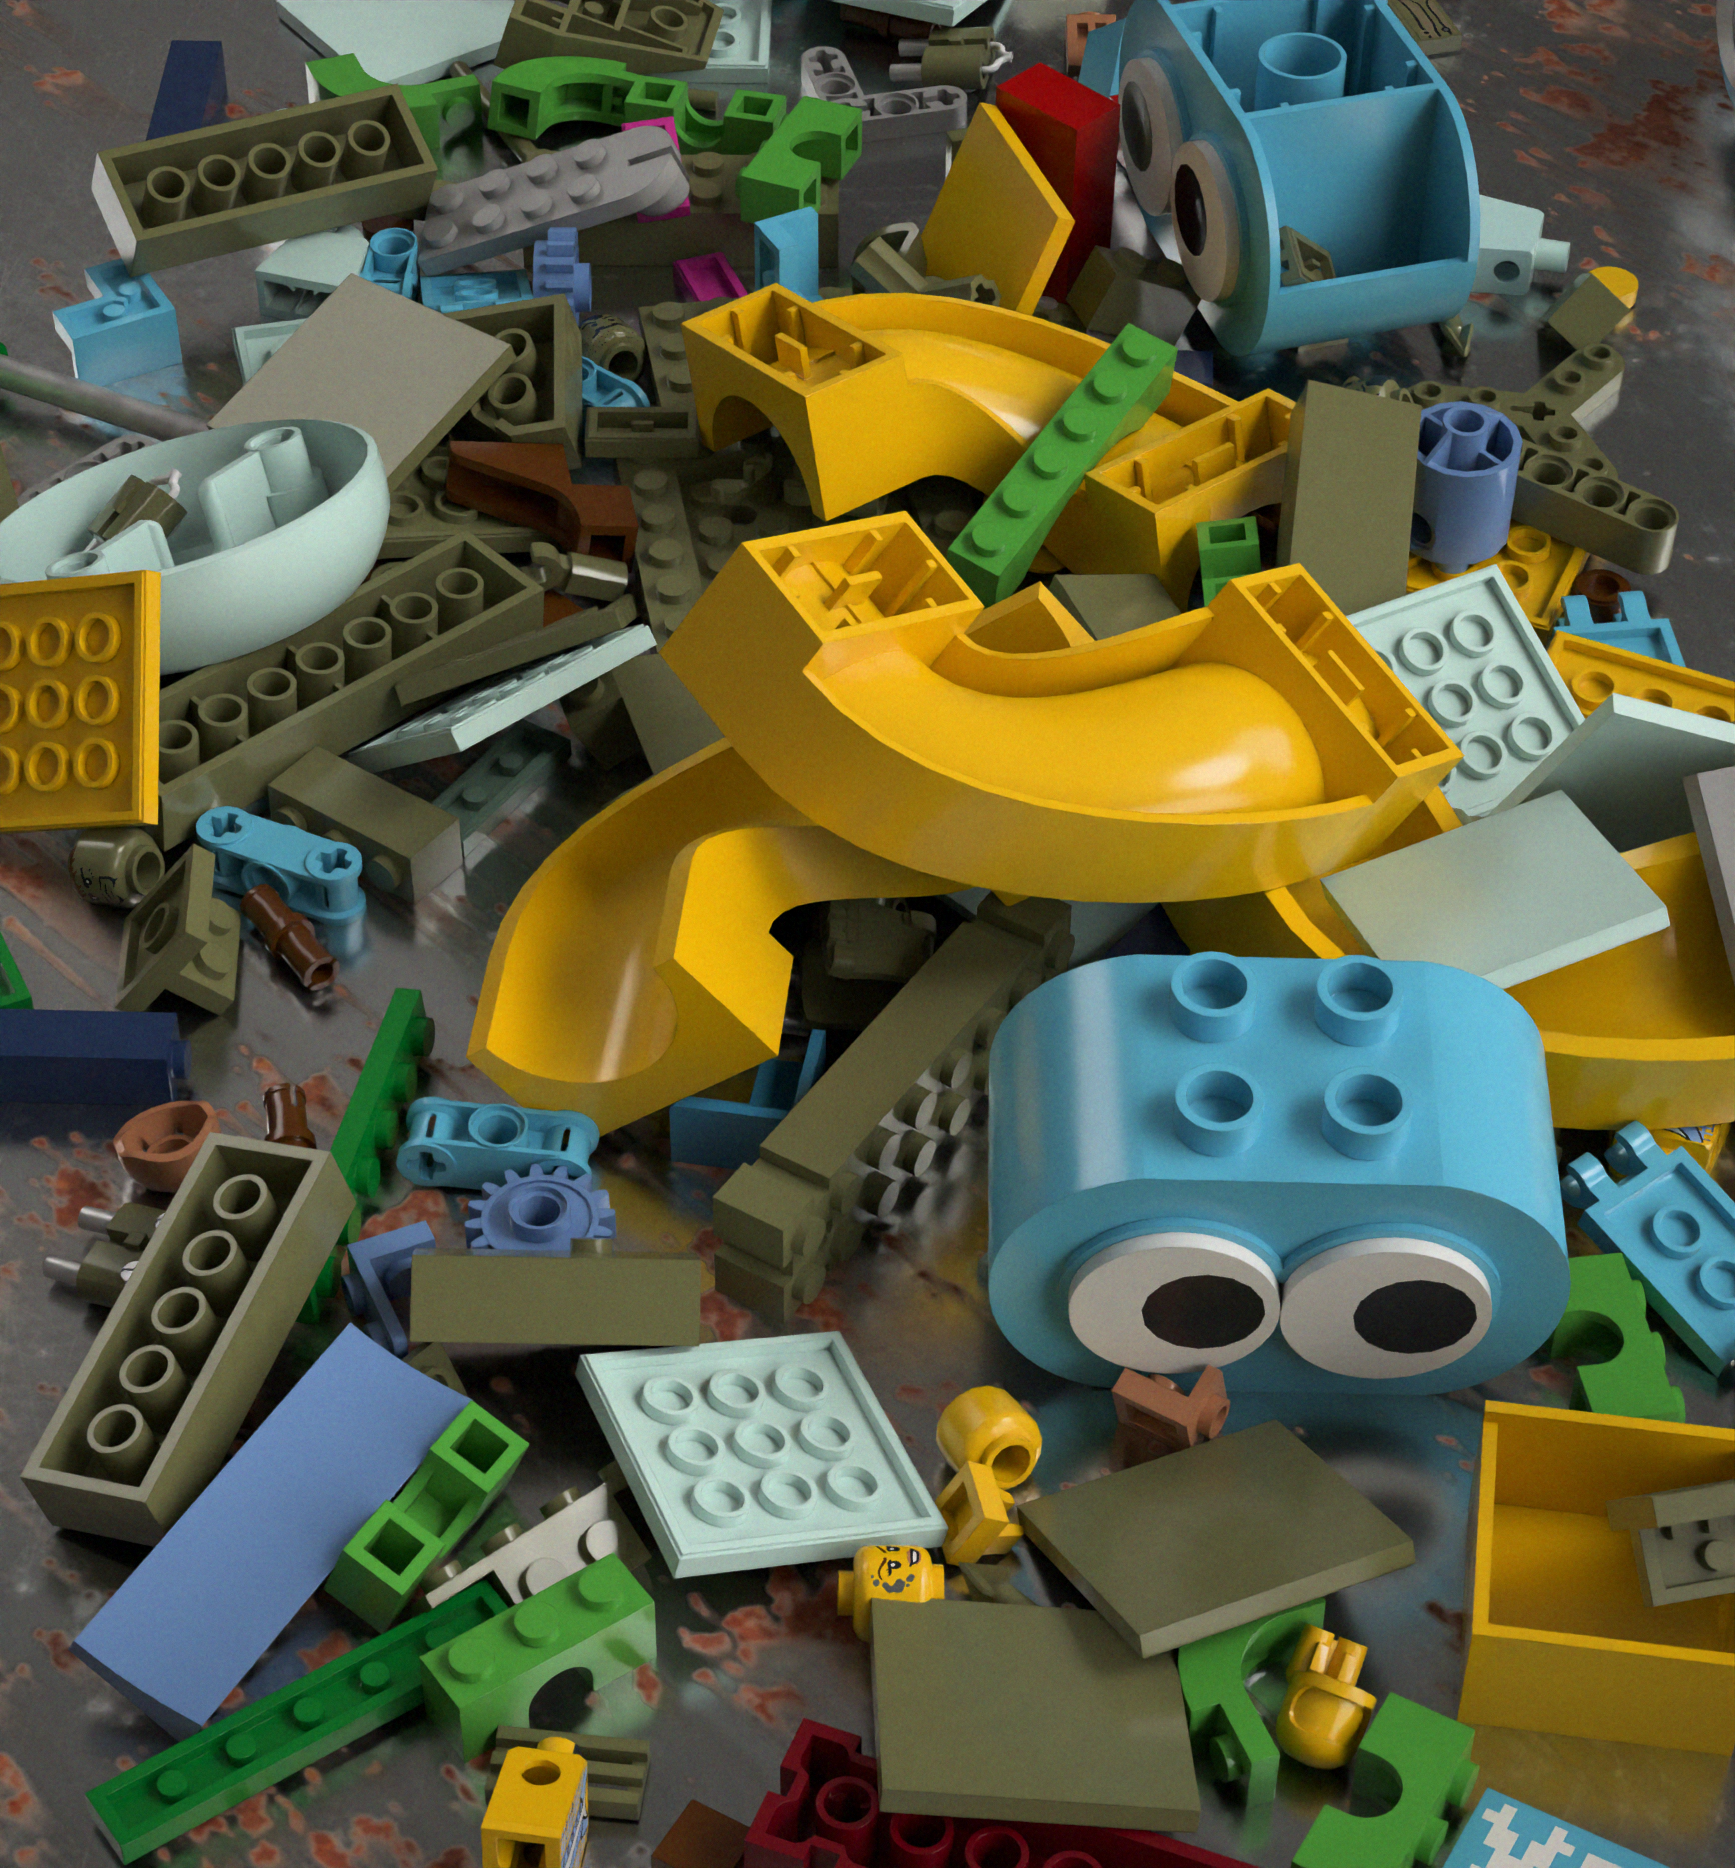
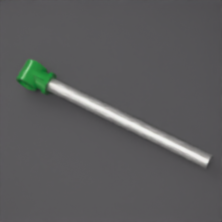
[0,342,209,441]

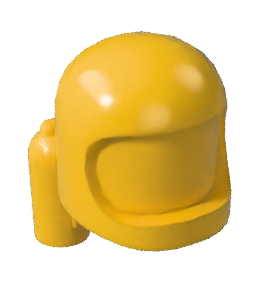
[1276,1623,1377,1770]

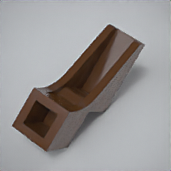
[444,441,639,573]

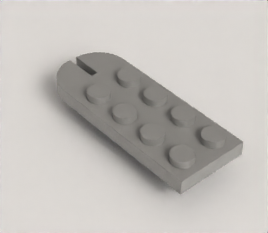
[417,126,691,277]

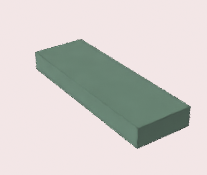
[431,719,572,858]

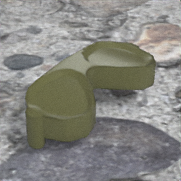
[710,452,775,505]

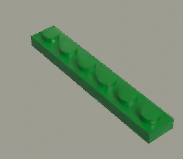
[295,988,435,1325]
[84,1579,509,1865]

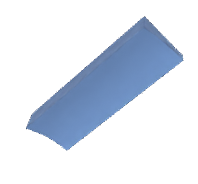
[68,1323,473,1742]

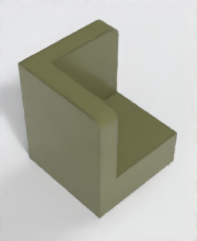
[1538,273,1630,351]

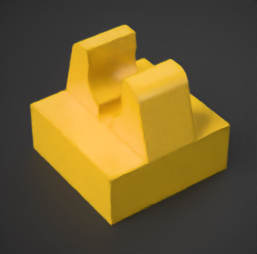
[934,1461,1024,1566]

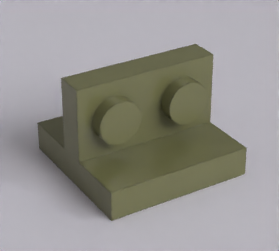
[115,844,241,1016]
[1605,1479,1735,1607]

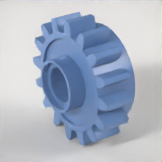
[533,227,592,325]
[465,1163,617,1251]

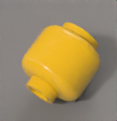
[936,1385,1042,1491]

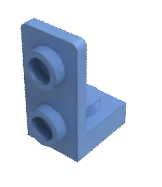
[341,1220,436,1360]

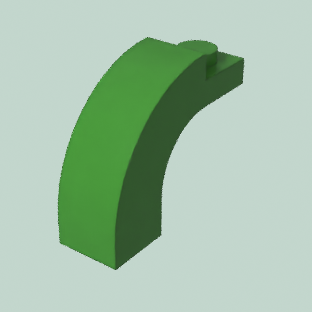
[305,53,483,150]
[487,56,639,140]
[1177,1597,1326,1808]

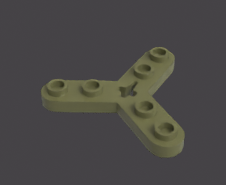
[1407,343,1625,479]

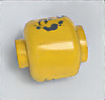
[837,1545,944,1643]

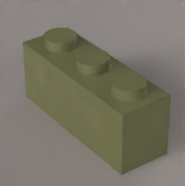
[267,746,463,905]

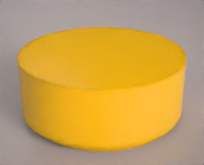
[1588,266,1638,308]

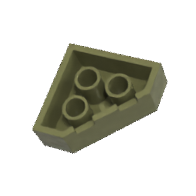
[443,293,583,470]

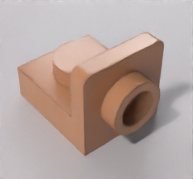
[1063,11,1116,76]
[1111,1365,1230,1451]

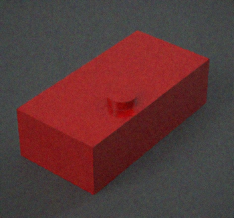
[995,62,1121,305]

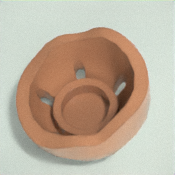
[113,1100,221,1192]

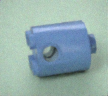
[1409,401,1523,574]

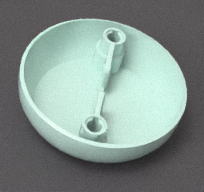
[0,419,390,676]

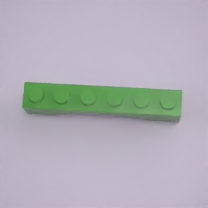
[946,323,1178,610]

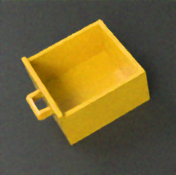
[1457,1400,1735,1756]

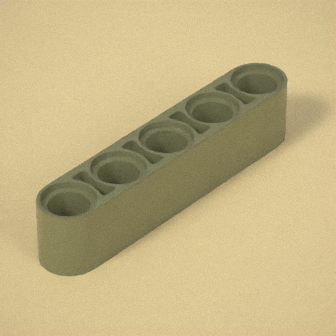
[1511,439,1679,575]

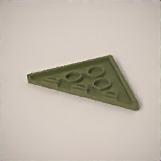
[394,593,642,706]

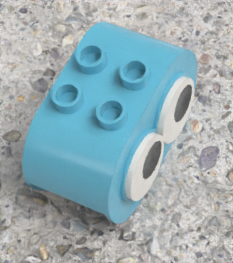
[1118,0,1480,356]
[988,951,1571,1395]

